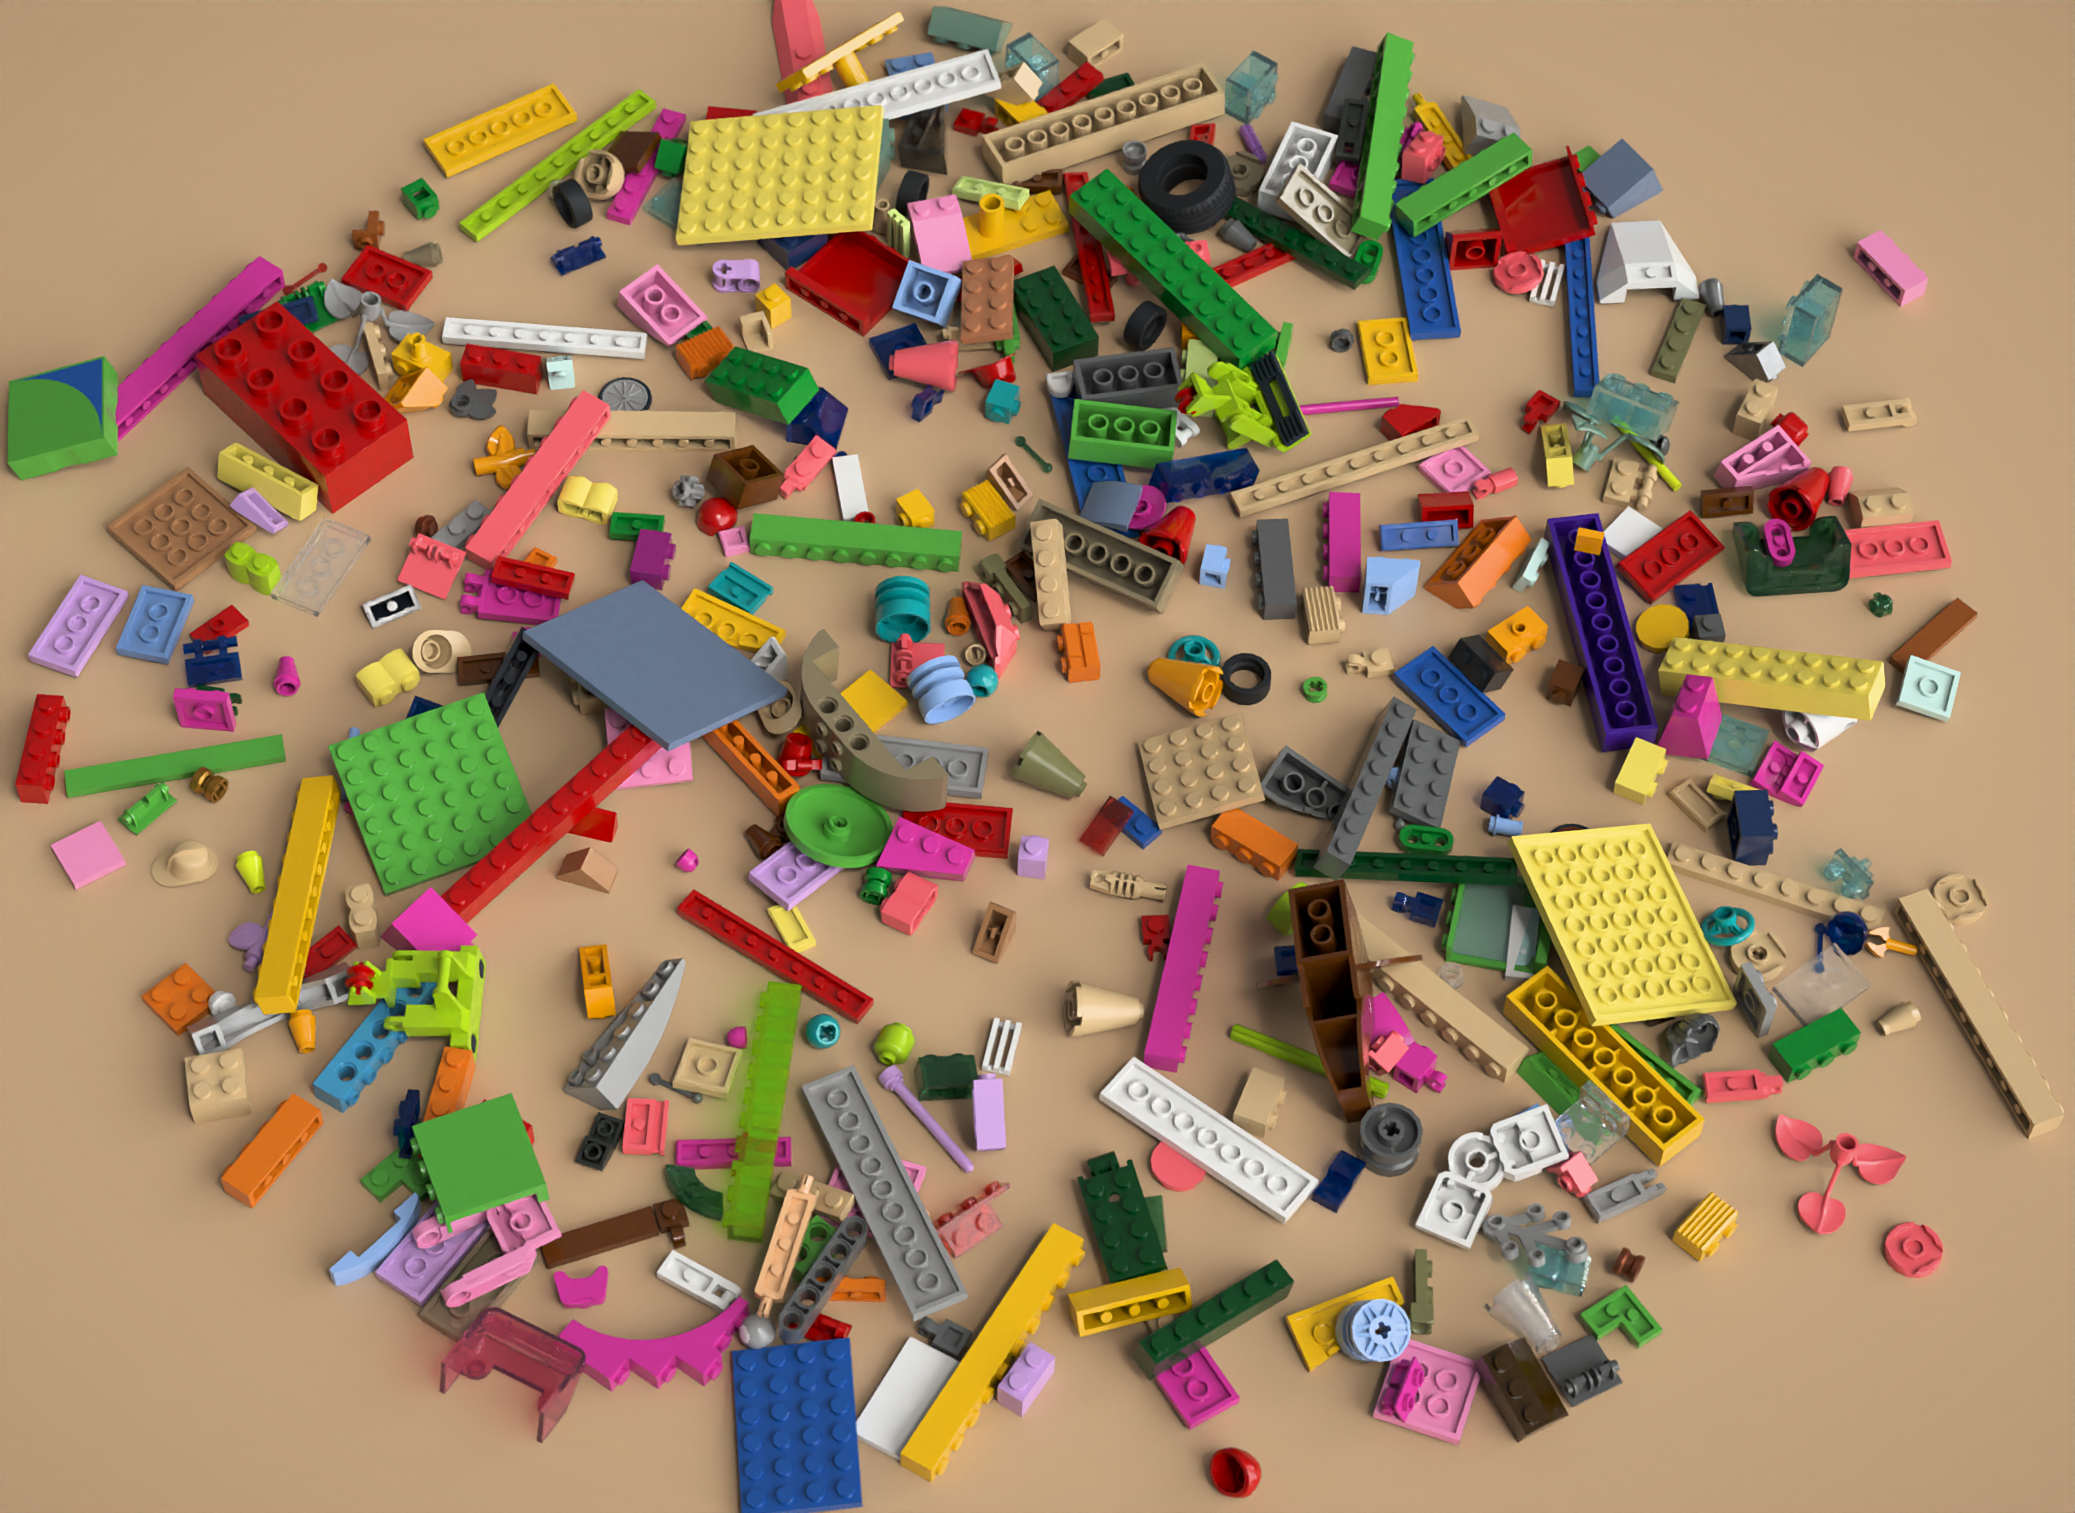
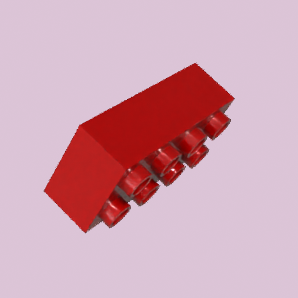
[195,301,414,514]

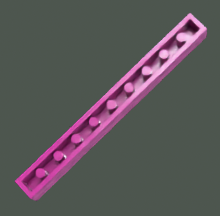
[115,256,285,442]

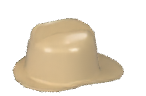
[409,630,472,673]
[758,680,802,735]
[152,840,218,887]

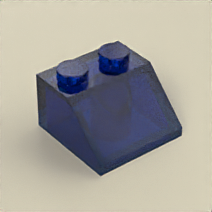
[786,387,848,450]

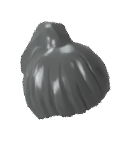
[1665,1013,1720,1068]

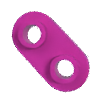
[1763,519,1796,567]

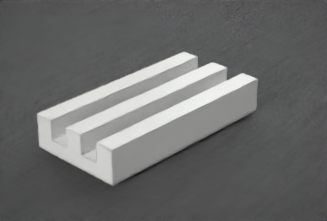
[1529,259,1565,307]
[982,1018,1022,1076]

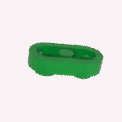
[1355,240,1384,284]
[1398,825,1454,855]

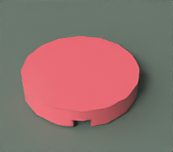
[1493,251,1544,294]
[1150,1142,1206,1192]
[1884,1222,1943,1278]

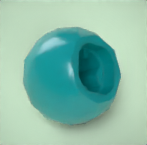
[965,664,998,698]
[805,1013,841,1049]

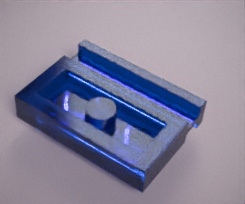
[1673,583,1719,634]
[393,1089,421,1159]

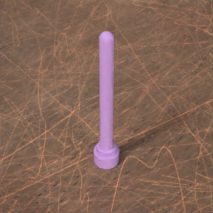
[878,1065,974,1173]

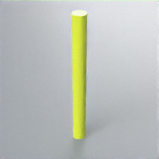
[1611,415,1682,491]

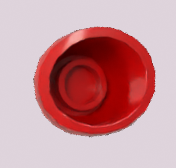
[1209,1447,1262,1498]

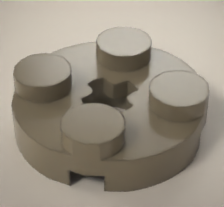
[1225,151,1264,197]

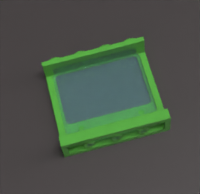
[1441,855,1552,975]

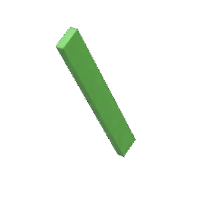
[64,734,286,798]

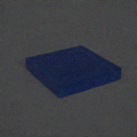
[869,323,927,380]

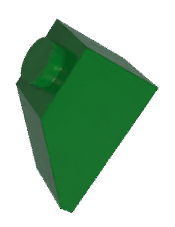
[654,138,688,177]

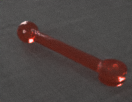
[283,263,327,296]

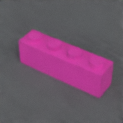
[1322,492,1361,593]

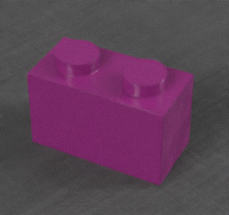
[630,529,676,590]

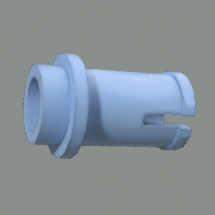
[1488,814,1523,836]

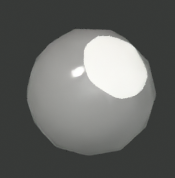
[739,1313,776,1349]

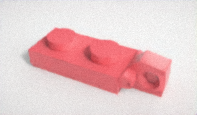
[779,435,837,500]
[1702,1069,1783,1103]

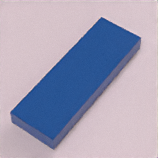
[1379,520,1459,551]

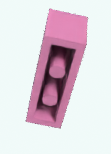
[1853,230,1928,307]

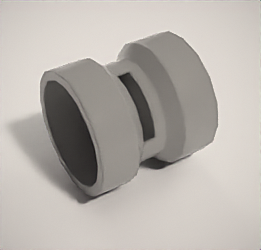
[1122,140,1147,175]

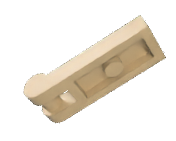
[1841,398,1917,432]

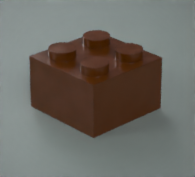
[706,445,785,510]

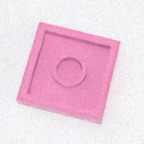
[1418,446,1491,493]
[50,821,126,890]

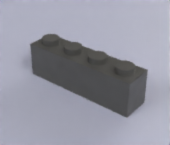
[1322,46,1376,135]
[1251,519,1297,620]

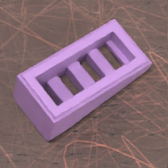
[230,487,289,534]

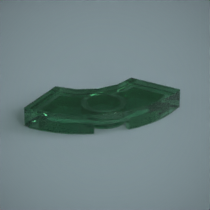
[664,1164,724,1221]

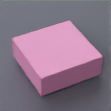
[718,526,750,557]

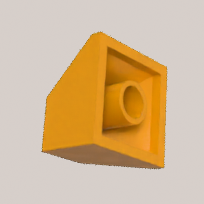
[384,367,448,413]

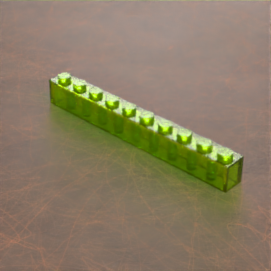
[722,981,802,1243]

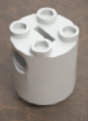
[1782,710,1858,752]

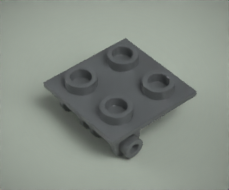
[1541,1334,1623,1407]

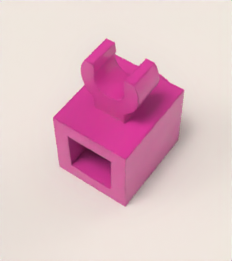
[1393,1042,1447,1093]

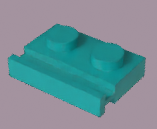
[708,562,773,615]

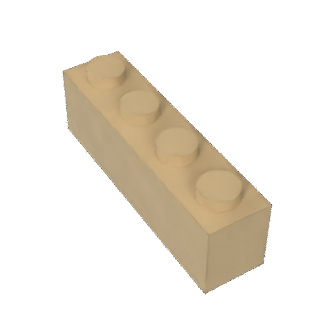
[1030,519,1072,631]

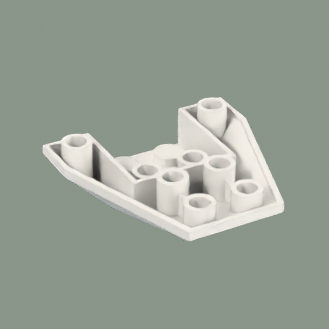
[1596,221,1700,304]

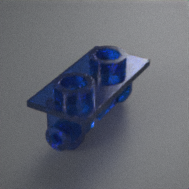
[550,236,606,276]

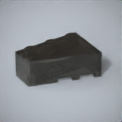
[898,104,948,175]

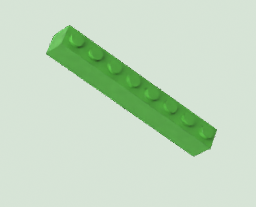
[750,513,962,572]

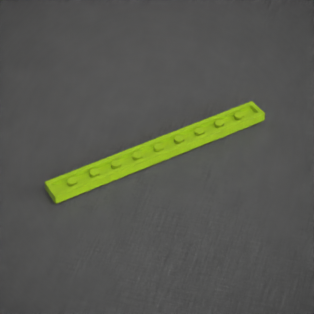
[459,89,656,242]

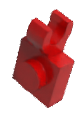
[953,107,999,137]
[1521,390,1561,434]

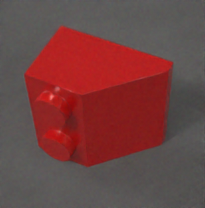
[1445,228,1503,271]

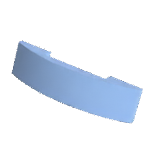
[329,1193,422,1286]

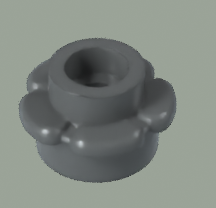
[1330,328,1354,352]

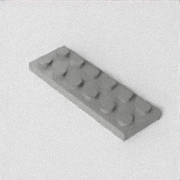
[820,735,989,799]

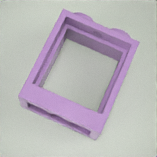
[972,1073,1006,1151]

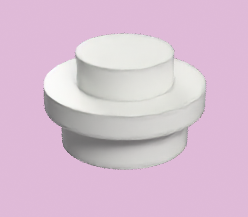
[208,991,236,1016]

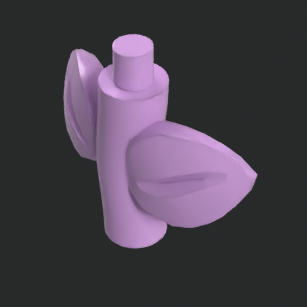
[228,911,273,971]

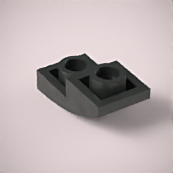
[575,1112,625,1172]

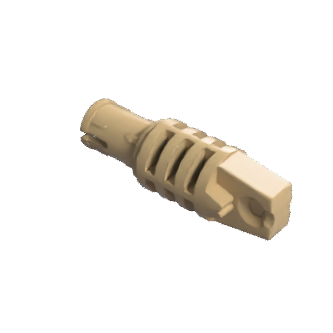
[1089,870,1167,902]

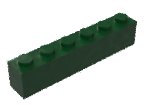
[1132,1259,1294,1380]

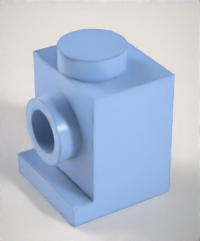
[1199,544,1231,589]

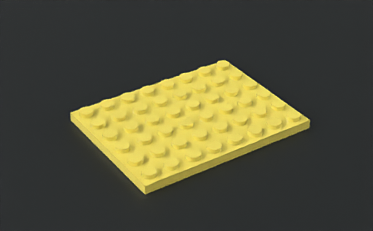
[676,105,884,245]
[1507,824,1737,1026]

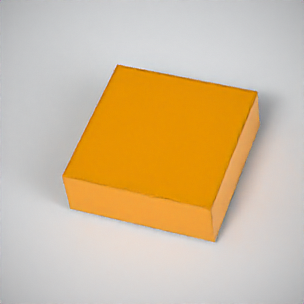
[1574,528,1604,555]

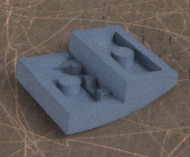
[1080,481,1143,532]

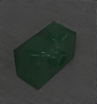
[913,1053,978,1101]

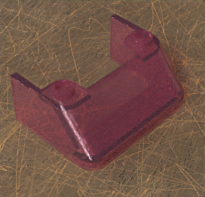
[440,1307,586,1443]

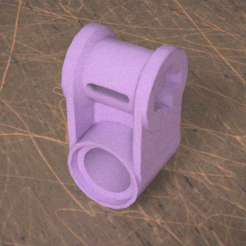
[712,259,761,293]

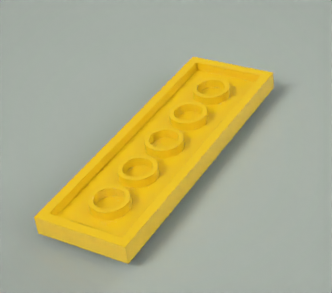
[423,83,578,178]

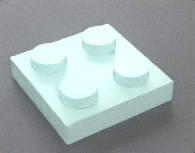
[1896,655,1961,722]

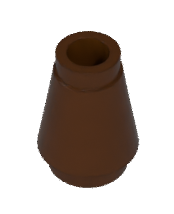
[745,824,783,860]

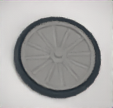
[598,377,652,411]

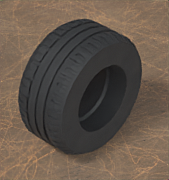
[1138,140,1236,235]

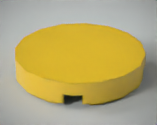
[1636,604,1689,653]

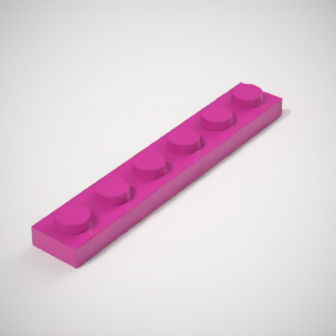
[607,108,686,226]

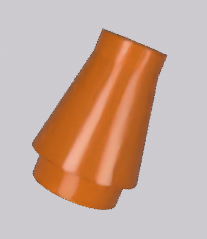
[945,597,971,636]

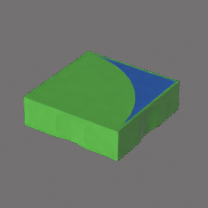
[7,356,118,480]

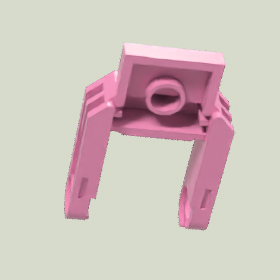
[412,1194,562,1308]

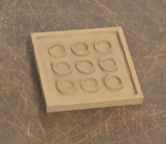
[1138,712,1265,830]

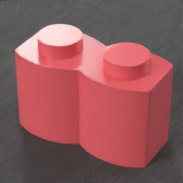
[879,872,938,936]

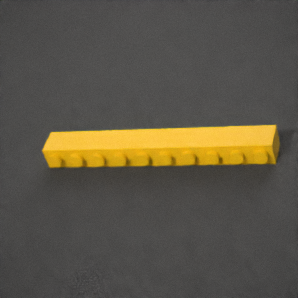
[253,775,342,1015]
[900,1223,1085,1482]

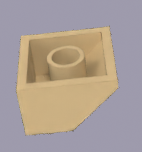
[1847,487,1914,529]

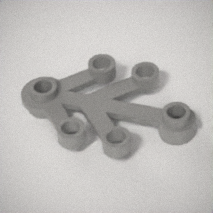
[1482,1204,1588,1268]

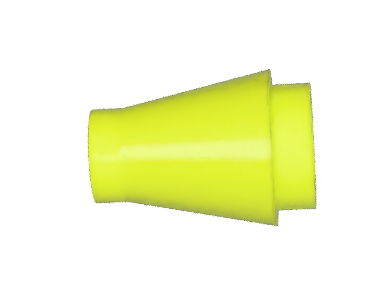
[236,851,267,894]

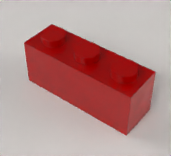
[460,344,543,395]

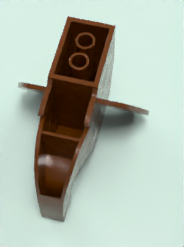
[1256,879,1423,1123]

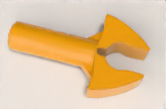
[1864,927,1918,958]

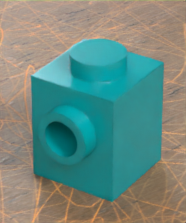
[985,379,1021,424]

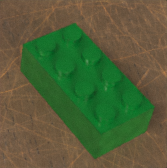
[705,346,819,425]

